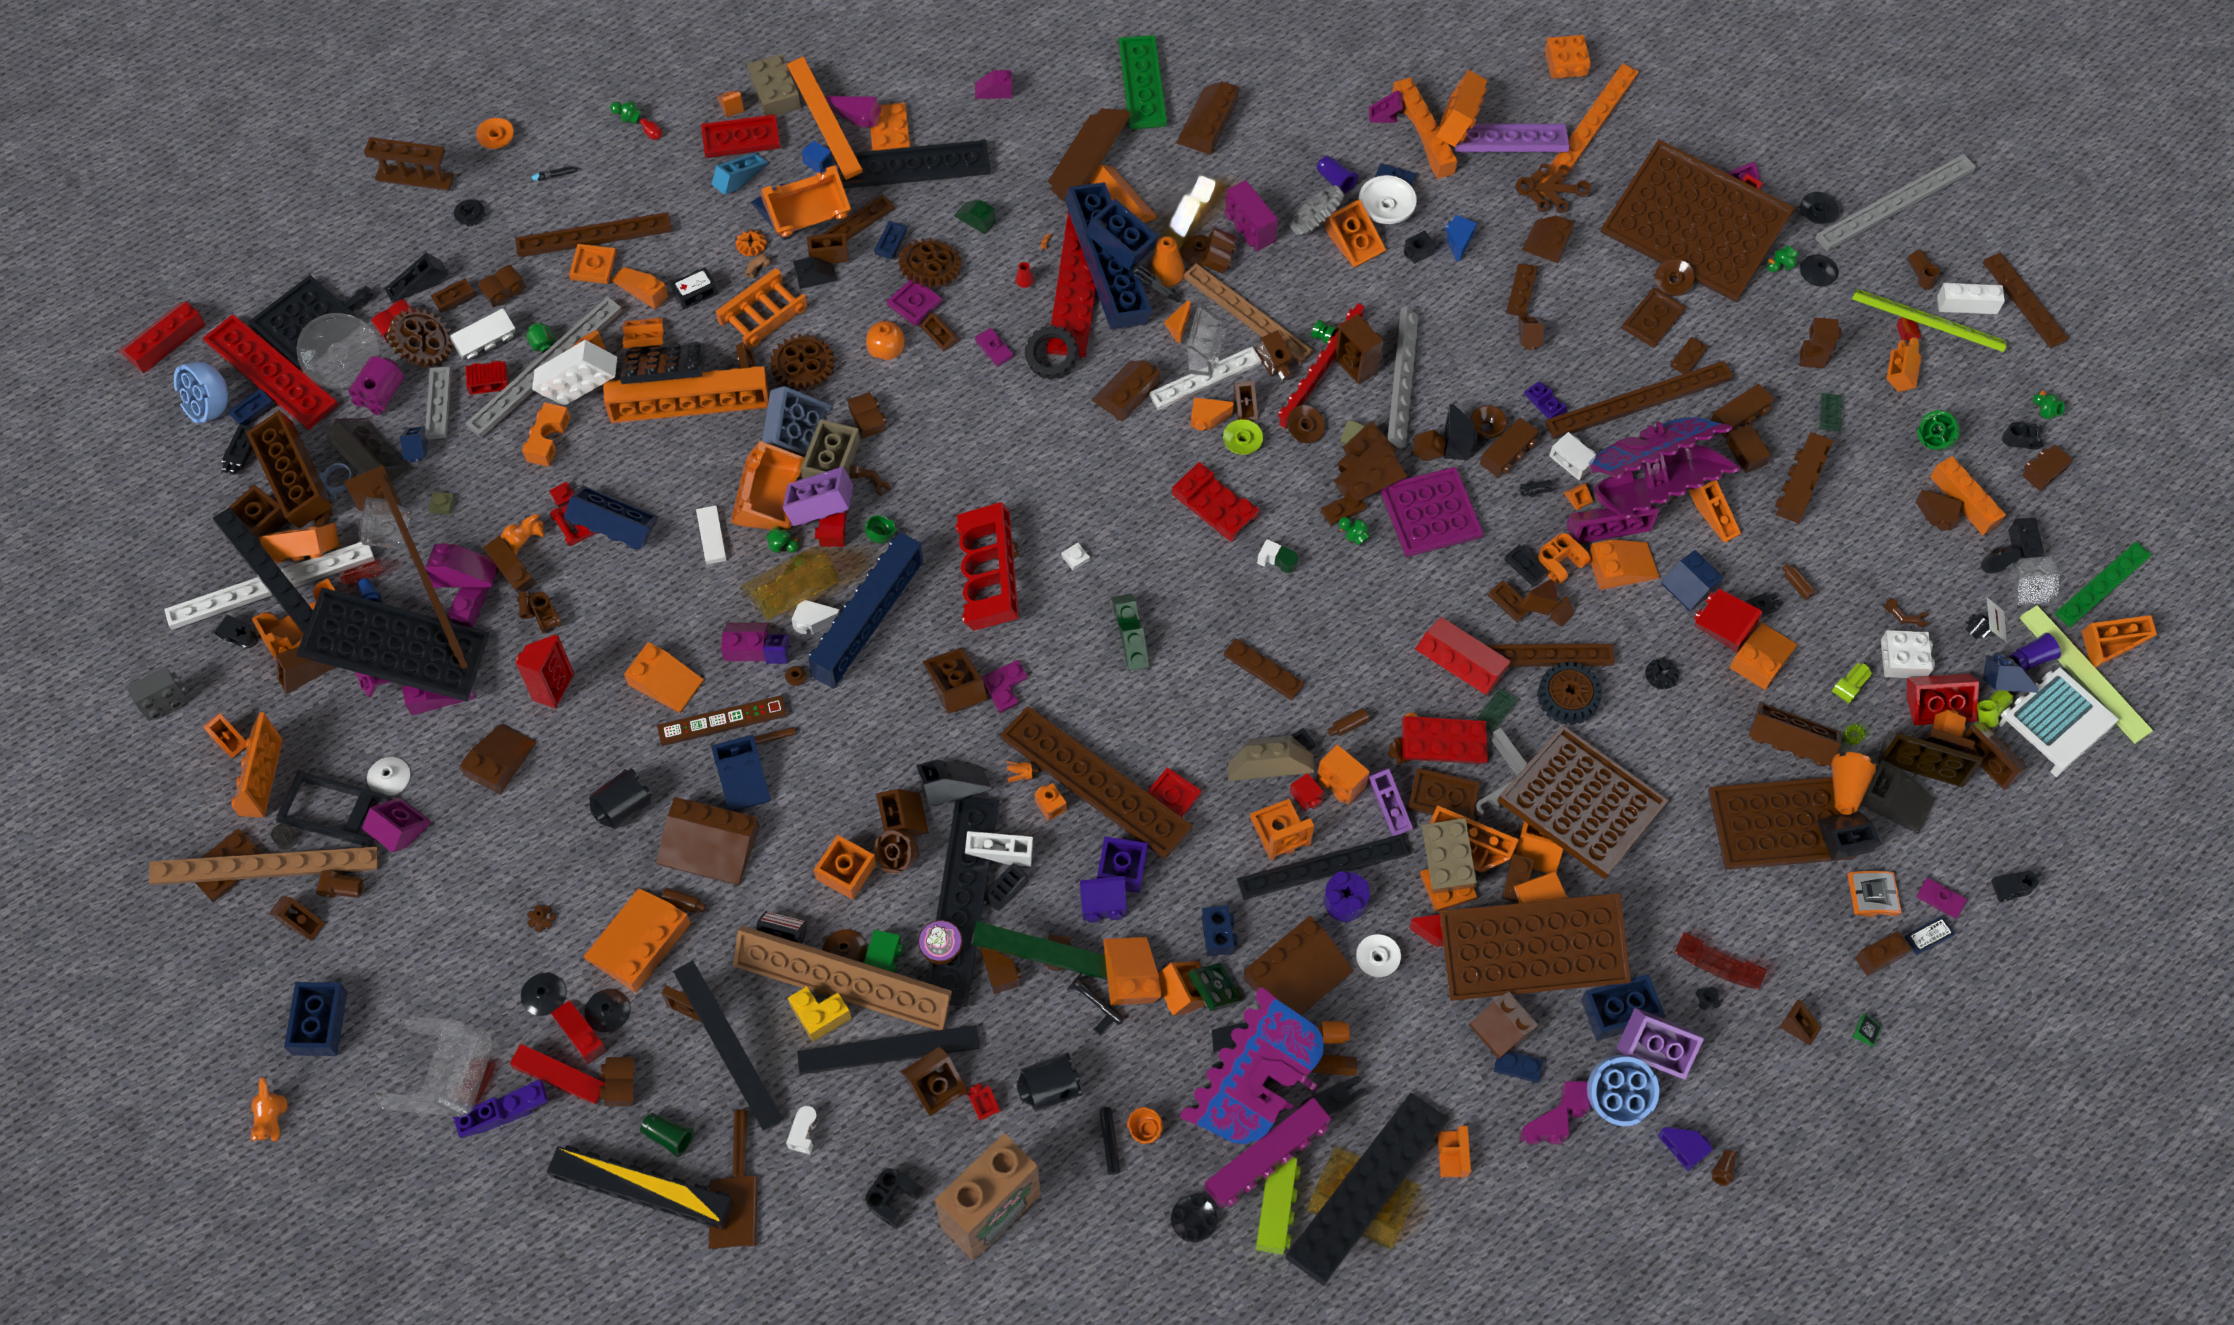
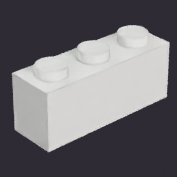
[1937,283,2005,314]
[450,308,515,360]

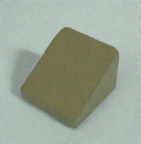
[1340,420,1365,444]

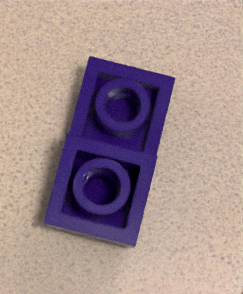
[1524,381,1567,419]

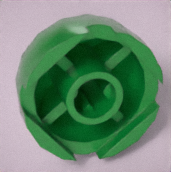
[1917,410,1961,451]

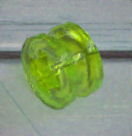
[1843,724,1865,745]

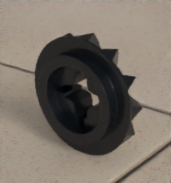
[454,199,485,226]
[1645,658,1680,689]

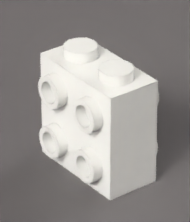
[1881,630,1935,678]

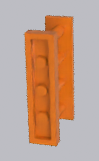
[715,268,807,348]

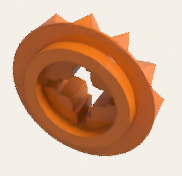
[735,229,767,256]

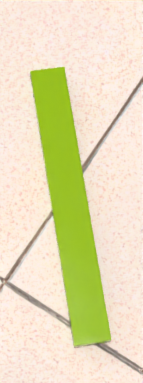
[1852,289,2007,352]

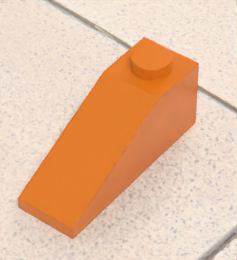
[611,267,668,310]
[1688,480,1741,543]

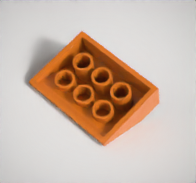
[232,712,283,818]
[583,888,691,993]

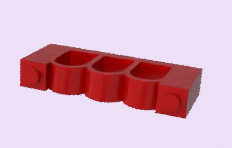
[955,502,1019,631]

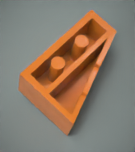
[259,523,340,563]
[2081,615,2157,668]

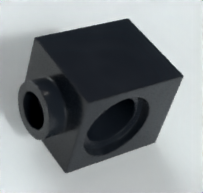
[1403,230,1435,264]

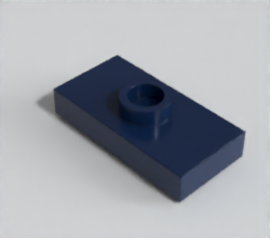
[1375,163,1416,187]

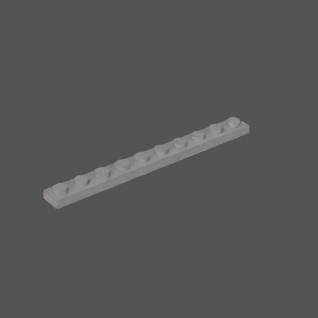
[1815,154,1976,252]
[465,297,623,438]

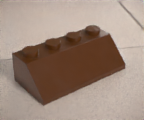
[1176,81,1239,155]
[1749,702,1841,767]

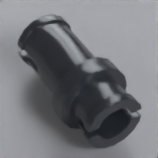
[343,286,374,311]
[1520,479,1553,497]

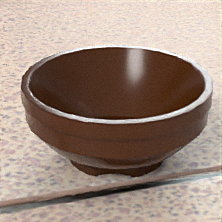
[1470,405,1507,439]

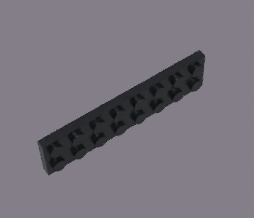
[837,140,991,189]

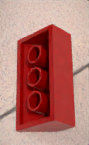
[118,301,206,374]
[1415,617,1511,696]
[516,634,574,709]

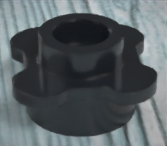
[1695,987,1721,1010]

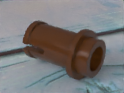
[313,508,334,527]
[517,591,533,619]

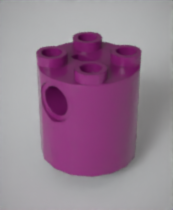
[348,356,404,415]

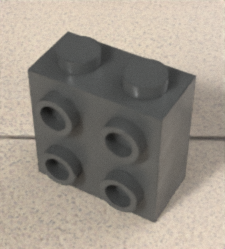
[126,667,188,721]

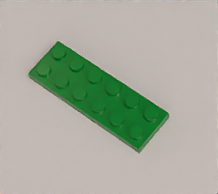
[1118,35,1167,129]

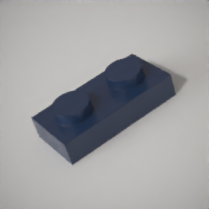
[874,221,907,260]
[228,388,275,425]
[1493,1051,1543,1083]

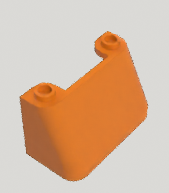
[761,166,851,238]
[731,441,805,530]
[252,578,335,660]

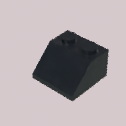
[1444,404,1477,460]

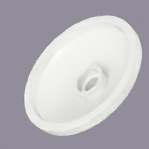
[1359,176,1416,224]

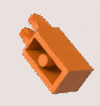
[1886,337,1921,392]

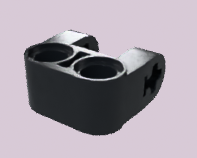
[865,1168,924,1229]

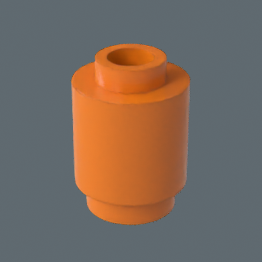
[1316,1021,1350,1044]

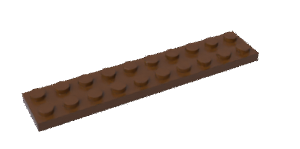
[1000,706,1193,860]

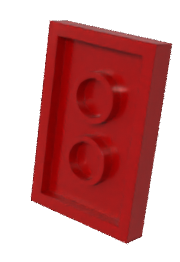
[1147,768,1202,818]

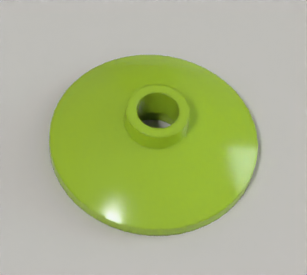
[1223,419,1263,455]

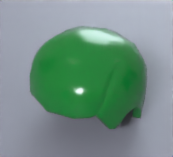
[865,515,897,544]

